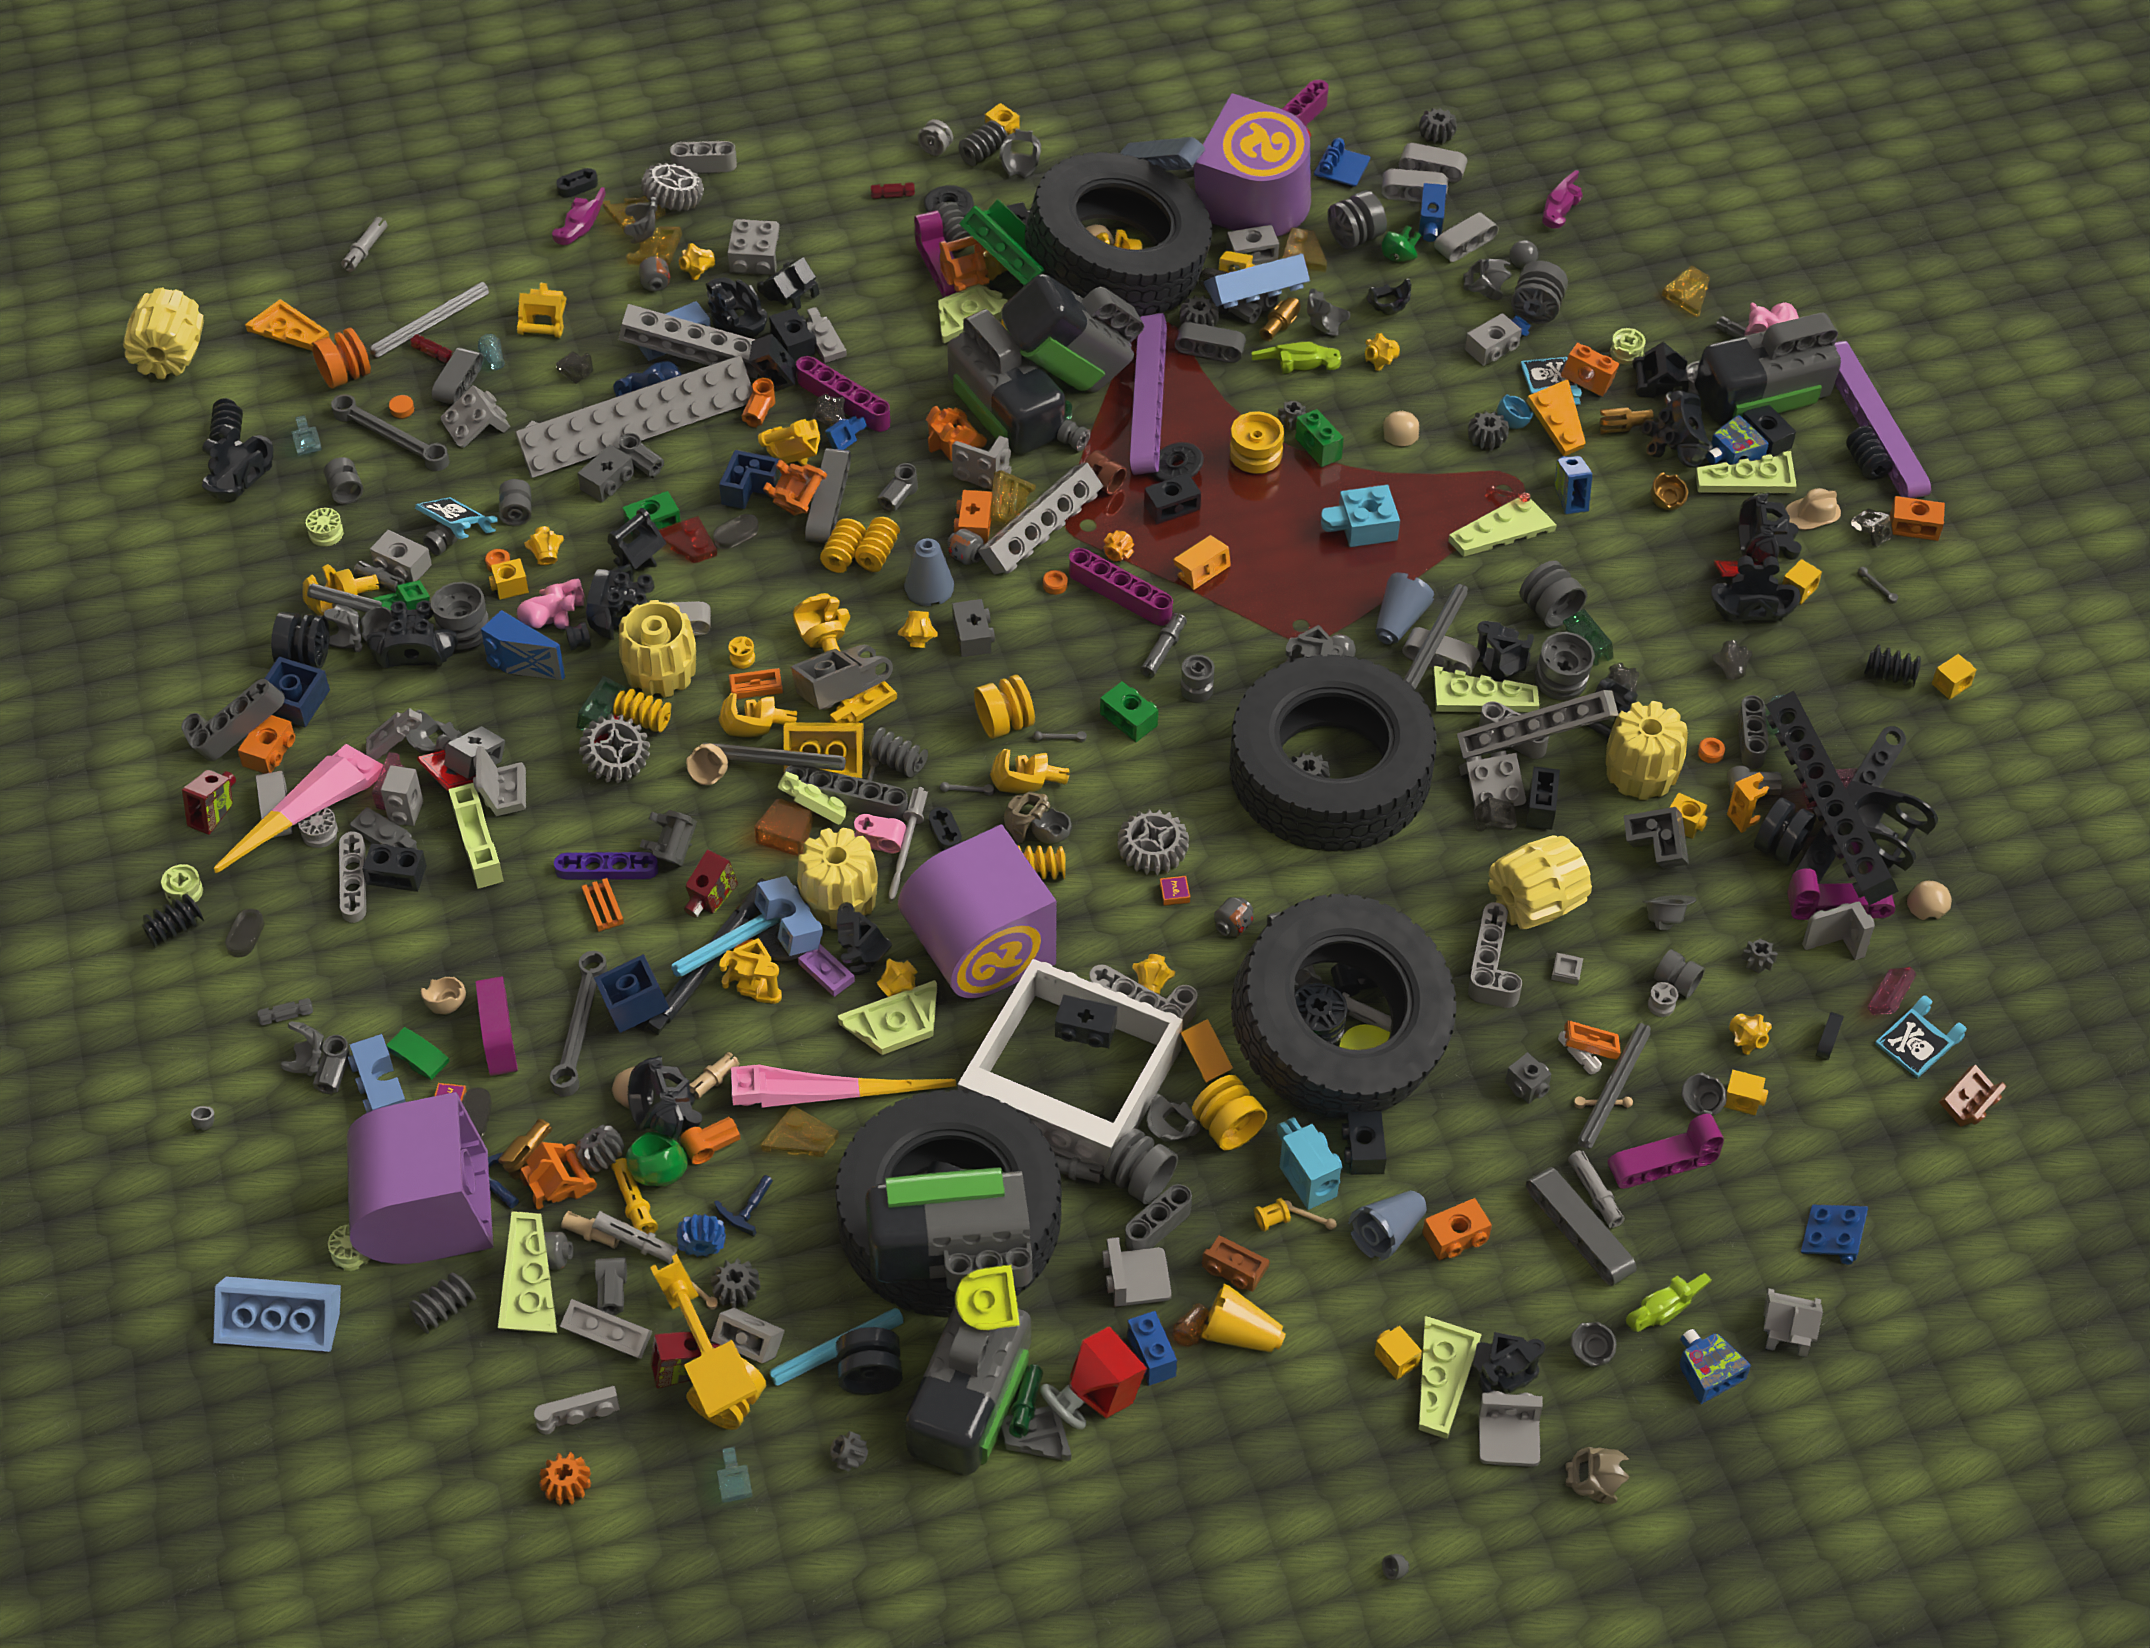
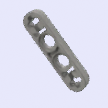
[339,832,366,923]

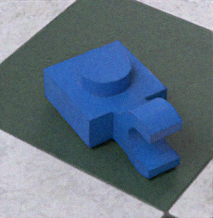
[825,416,867,450]

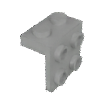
[728,219,780,275]
[441,385,511,448]
[952,436,1011,492]
[473,746,526,816]
[1459,751,1526,813]
[1802,901,1875,960]
[1102,1238,1171,1307]
[1479,1391,1543,1467]

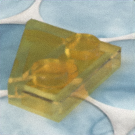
[603,196,665,230]
[626,226,682,265]
[1283,227,1327,272]
[1662,266,1710,317]
[990,470,1036,524]
[761,1106,839,1157]

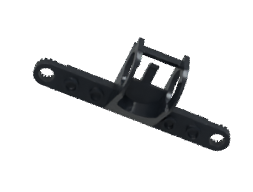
[1791,726,1938,884]

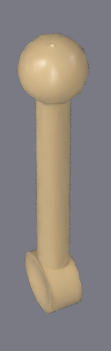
[1574,1097,1633,1109]
[1285,1200,1337,1230]
[692,1282,718,1310]

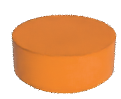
[389,395,414,418]
[485,549,511,572]
[1043,570,1068,595]
[1698,738,1725,763]

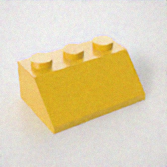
[784,722,864,778]

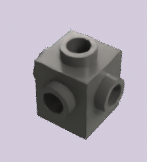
[1505,1052,1551,1104]

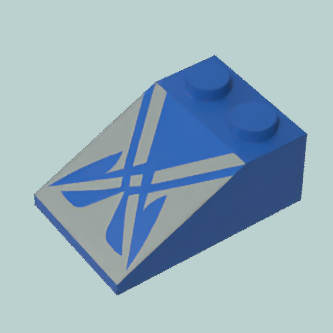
[481,610,565,680]

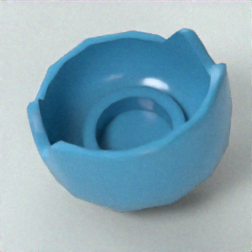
[1497,394,1533,429]

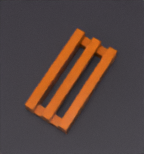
[729,668,783,699]
[582,878,624,932]
[1564,1021,1621,1060]

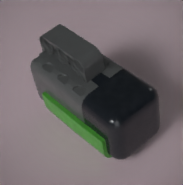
[1001,274,1144,393]
[947,309,1065,455]
[1694,312,1841,422]
[865,1168,1032,1292]
[905,1305,1031,1475]

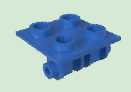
[1314,138,1371,187]
[1801,1205,1868,1265]

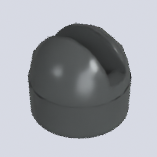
[191,1106,214,1131]
[1382,1554,1409,1580]

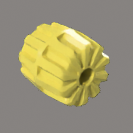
[123,288,203,379]
[619,600,696,698]
[1606,701,1688,800]
[797,828,878,929]
[1488,835,1592,929]

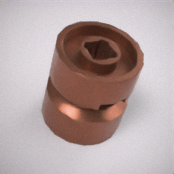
[1083,451,1127,495]

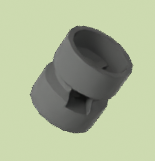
[323,458,364,504]
[499,479,531,526]
[1180,654,1215,703]
[1654,949,1705,998]

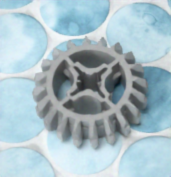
[641,163,703,211]
[579,713,650,784]
[1118,809,1189,875]

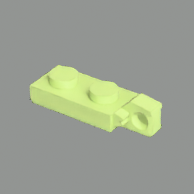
[778,772,847,825]

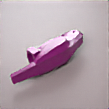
[1542,170,1583,229]
[552,187,606,245]

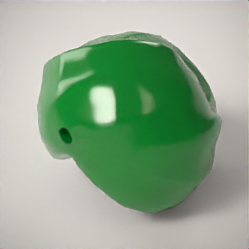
[626,1132,687,1187]

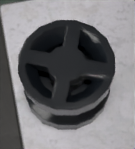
[565,622,591,651]

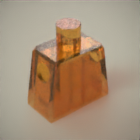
[754,797,813,857]

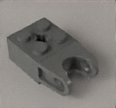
[790,645,893,710]

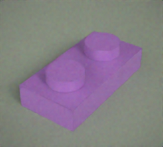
[798,944,855,997]

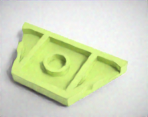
[938,284,1008,344]
[838,980,937,1055]

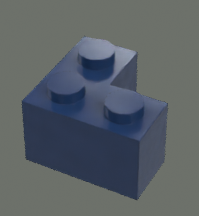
[719,450,782,509]

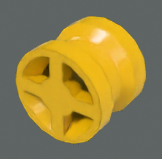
[728,636,755,669]

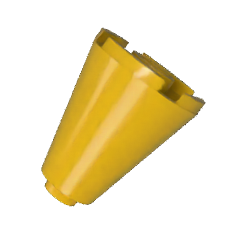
[1201,1284,1286,1353]

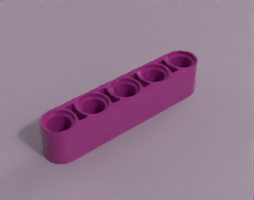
[796,356,891,432]
[1069,548,1173,626]

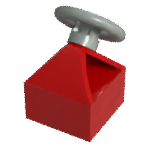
[1040,1326,1147,1430]

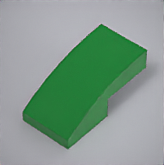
[372,580,430,610]
[386,1027,450,1080]

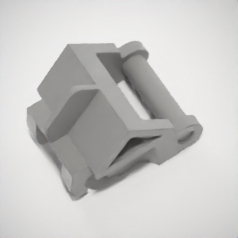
[1763,1288,1823,1357]

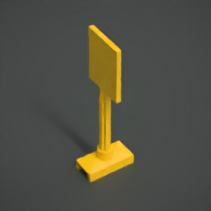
[650,1254,758,1418]

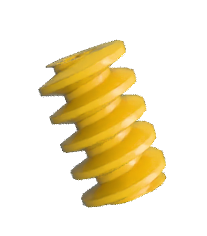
[855,517,900,572]
[820,518,866,573]
[613,689,671,732]
[1018,846,1065,880]

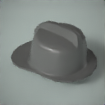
[1642,895,1696,930]

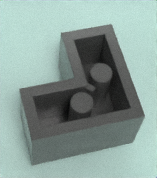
[1624,807,1689,869]

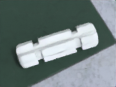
[1558,1031,1602,1075]

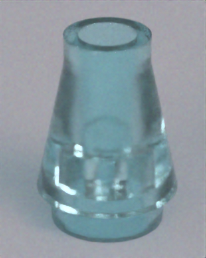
[478,334,505,370]

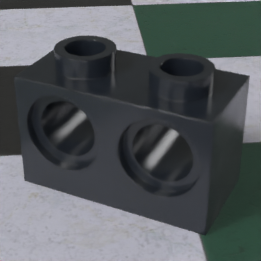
[362,843,427,892]

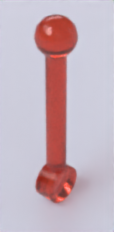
[1486,485,1530,502]

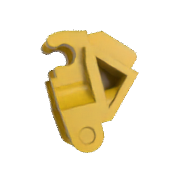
[517,283,567,338]
[758,419,820,466]
[719,938,782,1004]

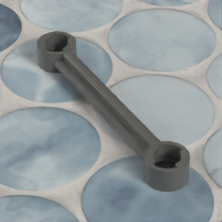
[331,394,449,471]
[550,951,608,1096]

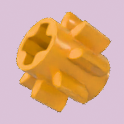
[1103,531,1134,562]

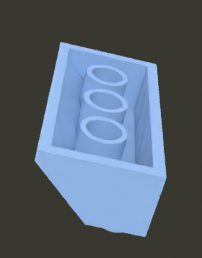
[1204,254,1310,309]
[214,1277,341,1352]

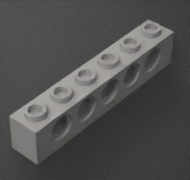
[619,304,758,379]
[978,463,1103,575]
[1457,690,1619,759]

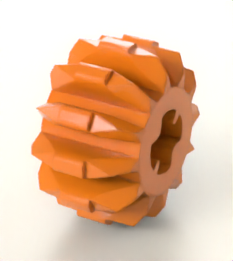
[539,1452,591,1505]

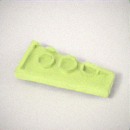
[1433,666,1539,712]

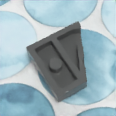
[1001,1406,1071,1461]

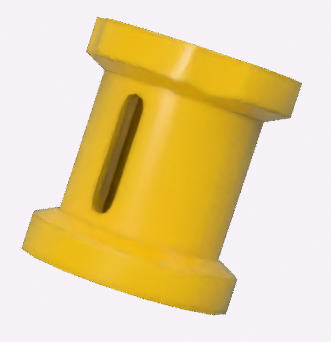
[1254,1198,1291,1232]

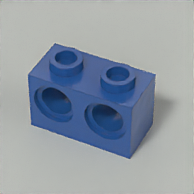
[1127,1311,1177,1386]

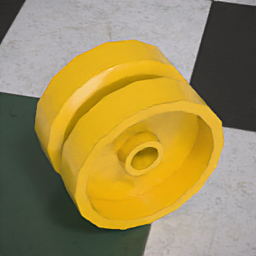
[1229,411,1284,473]

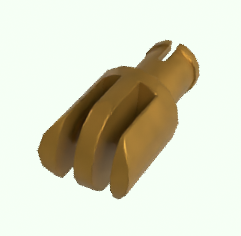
[1259,298,1300,341]
[1600,407,1654,433]
[498,1119,552,1180]

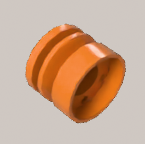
[311,327,371,389]

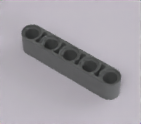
[805,448,851,544]
[784,765,908,821]
[1526,1167,1637,1286]

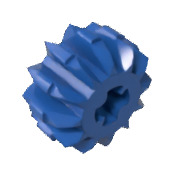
[676,1214,725,1257]

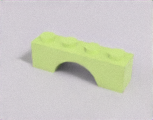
[448,783,504,889]

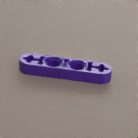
[554,852,659,880]

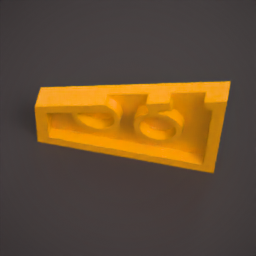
[245,299,330,351]
[1526,379,1586,456]

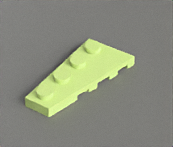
[1695,451,1797,493]
[1448,494,1556,557]
[498,1212,558,1334]
[1419,1316,1481,1439]

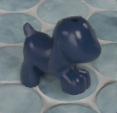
[613,361,682,397]

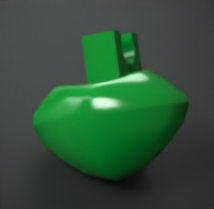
[1381,225,1421,262]

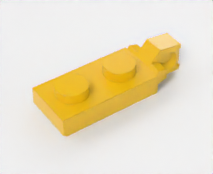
[830,681,897,723]

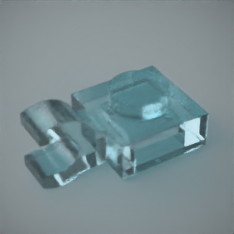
[292,415,322,456]
[717,1447,753,1503]

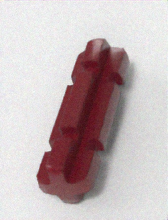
[871,182,915,198]
[410,334,452,363]

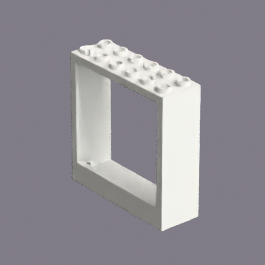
[958,959,1183,1171]

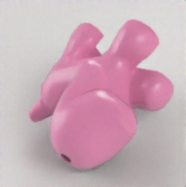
[1745,303,1799,336]
[517,579,584,629]

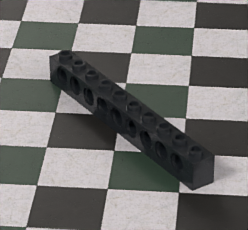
[1766,691,1899,906]

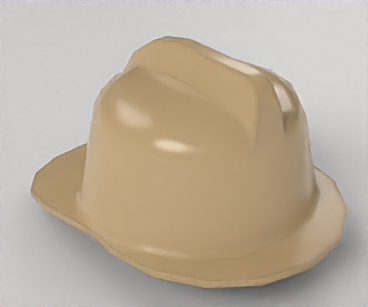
[1786,488,1841,530]

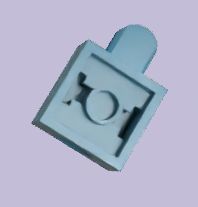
[1321,485,1400,547]
[1277,1117,1342,1210]

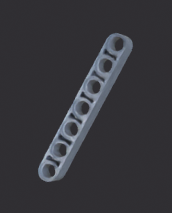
[1120,137,1205,171]

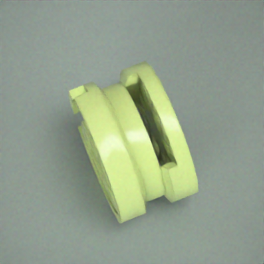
[1610,328,1646,365]
[306,508,344,547]
[161,864,203,904]
[328,1224,370,1271]

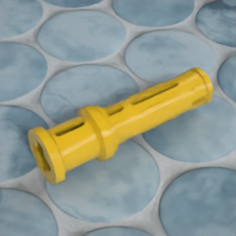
[611,1158,658,1234]

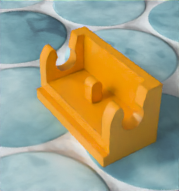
[1173,535,1231,589]
[1727,772,1769,833]
[1180,1019,1233,1083]

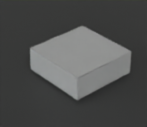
[1551,953,1584,985]

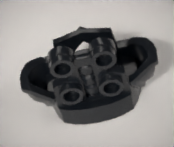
[706,277,768,338]
[1641,390,1713,468]
[202,424,273,502]
[1738,492,1802,562]
[1711,556,1801,622]
[586,564,655,640]
[367,600,458,669]
[627,1056,702,1139]

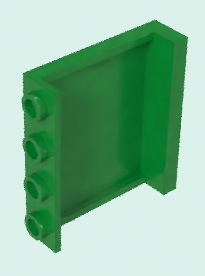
[959,199,1045,285]

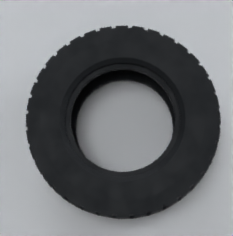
[1025,152,1212,317]
[1230,654,1437,851]
[1231,894,1456,1118]
[835,1090,1062,1317]

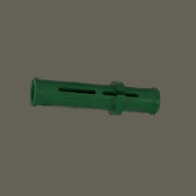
[1009,1364,1043,1438]

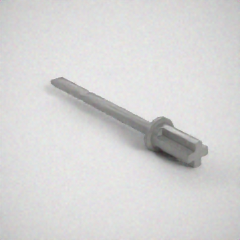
[888,787,928,903]

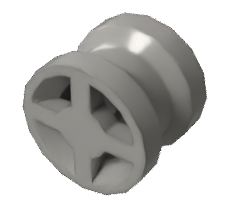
[1648,982,1678,1017]

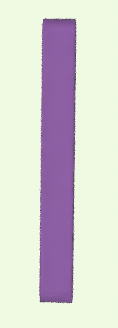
[1130,313,1167,475]
[1835,341,1931,499]

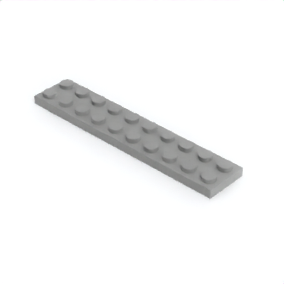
[515,355,753,478]

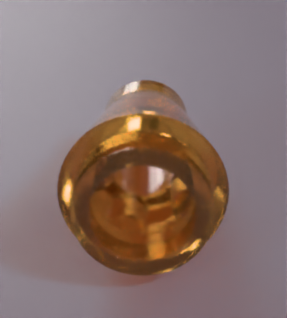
[1172,1303,1209,1347]

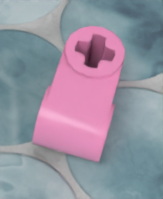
[854,814,906,854]

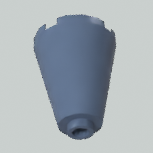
[904,538,954,606]
[1375,572,1434,644]
[1349,1190,1427,1261]

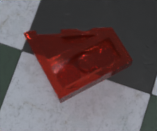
[659,516,718,564]

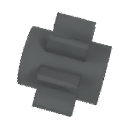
[1278,401,1306,431]
[1742,938,1778,973]
[830,1431,868,1471]

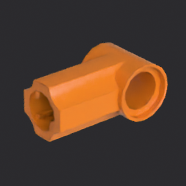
[742,378,775,428]
[679,1117,740,1165]

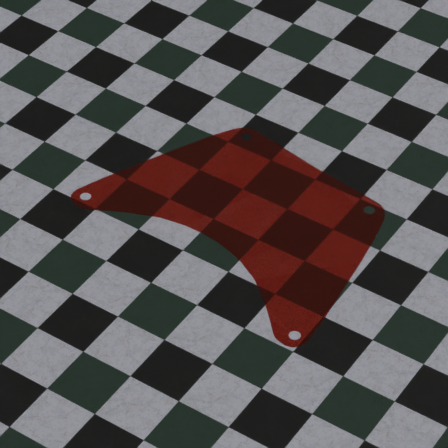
[1065,322,1525,639]

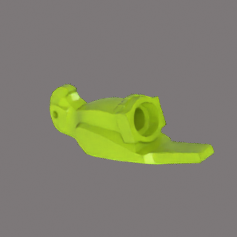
[1252,342,1341,374]
[1626,1273,1711,1332]

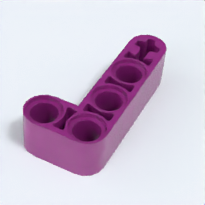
[1282,80,1329,130]
[914,210,967,298]
[1787,868,1895,920]
[475,976,518,1076]
[1607,1114,1724,1189]

